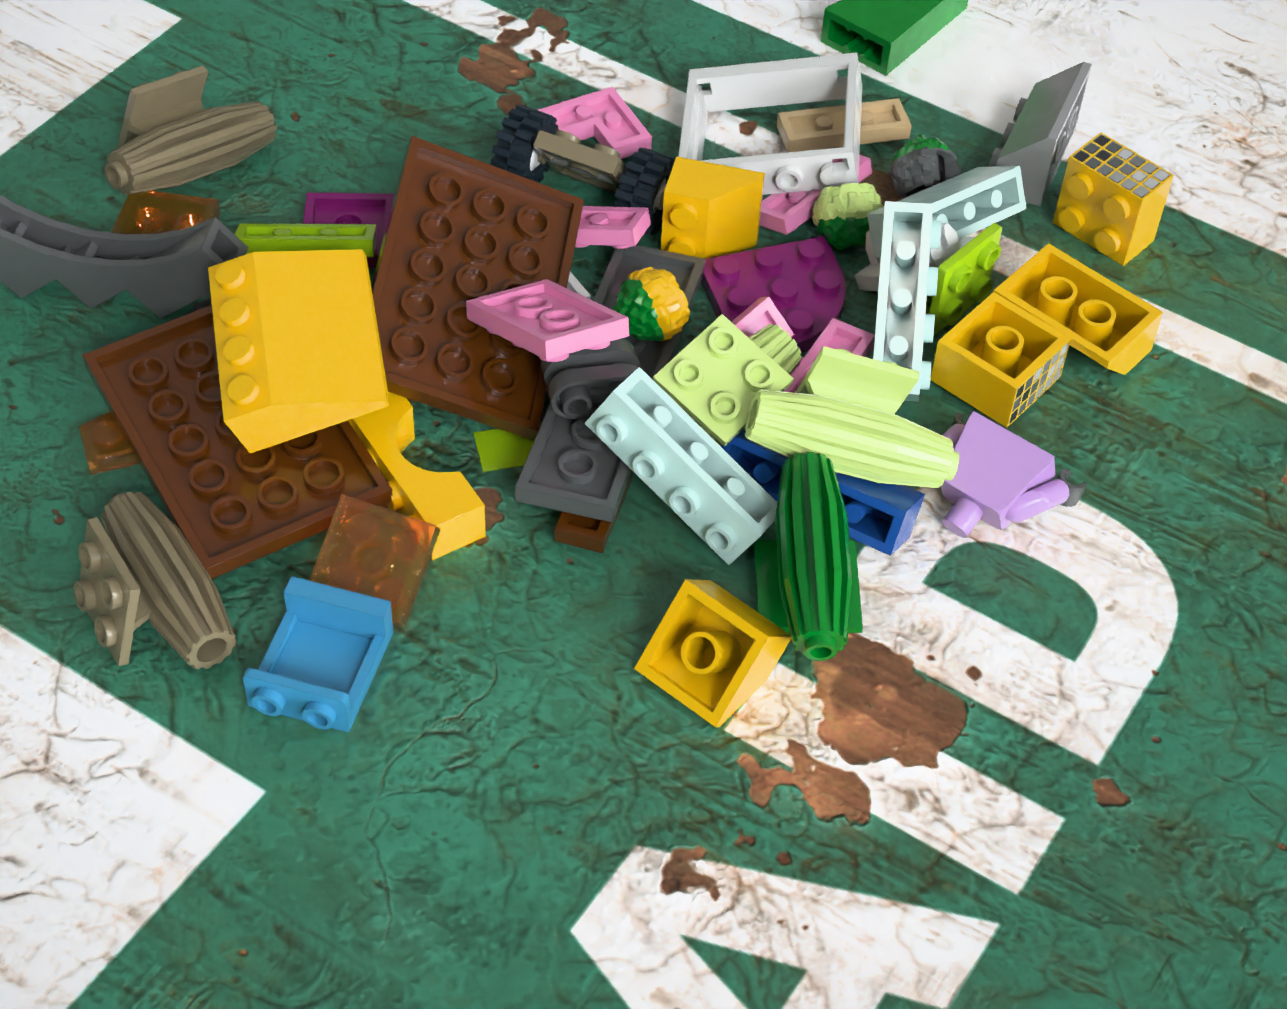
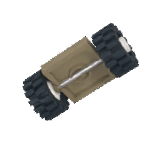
[491,105,676,235]

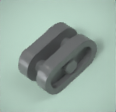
[541,338,640,419]

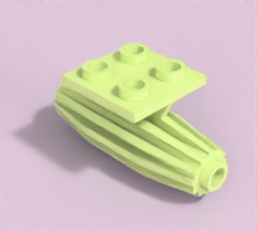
[653,314,802,447]
[745,346,959,488]

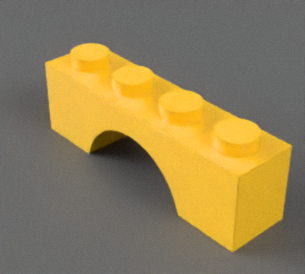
[348,392,486,560]

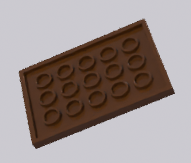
[371,136,584,440]
[82,305,393,579]

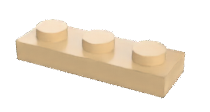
[777,98,912,152]

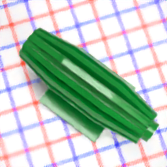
[754,452,863,661]

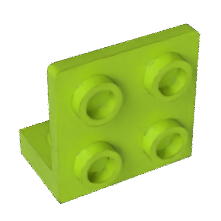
[925,222,1002,336]

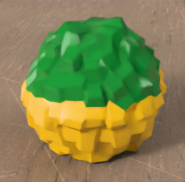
[613,267,690,341]

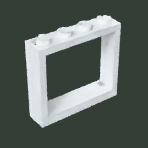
[678,53,862,195]

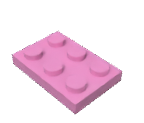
[466,279,629,362]

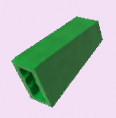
[820,0,969,76]

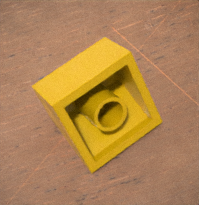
[661,156,765,259]
[634,579,791,727]

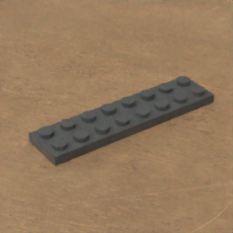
[515,245,706,523]

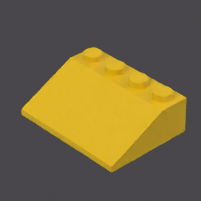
[208,249,390,453]

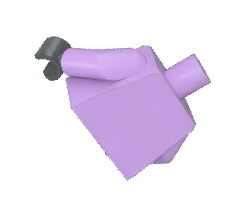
[941,411,1087,538]

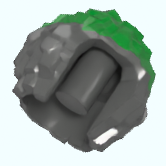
[889,134,961,199]

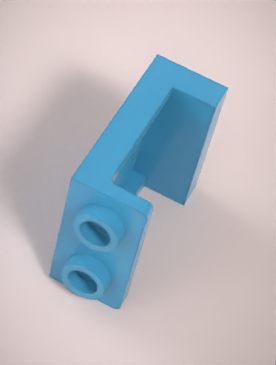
[243,576,394,733]

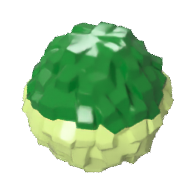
[812,183,884,251]

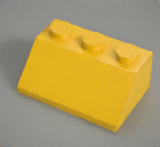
[993,243,1163,375]

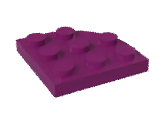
[701,236,846,354]

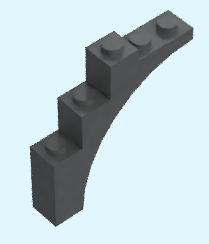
[0,195,248,319]

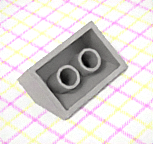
[989,62,1092,207]

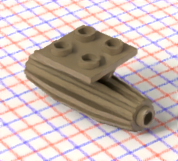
[104,65,277,195]
[74,492,236,669]

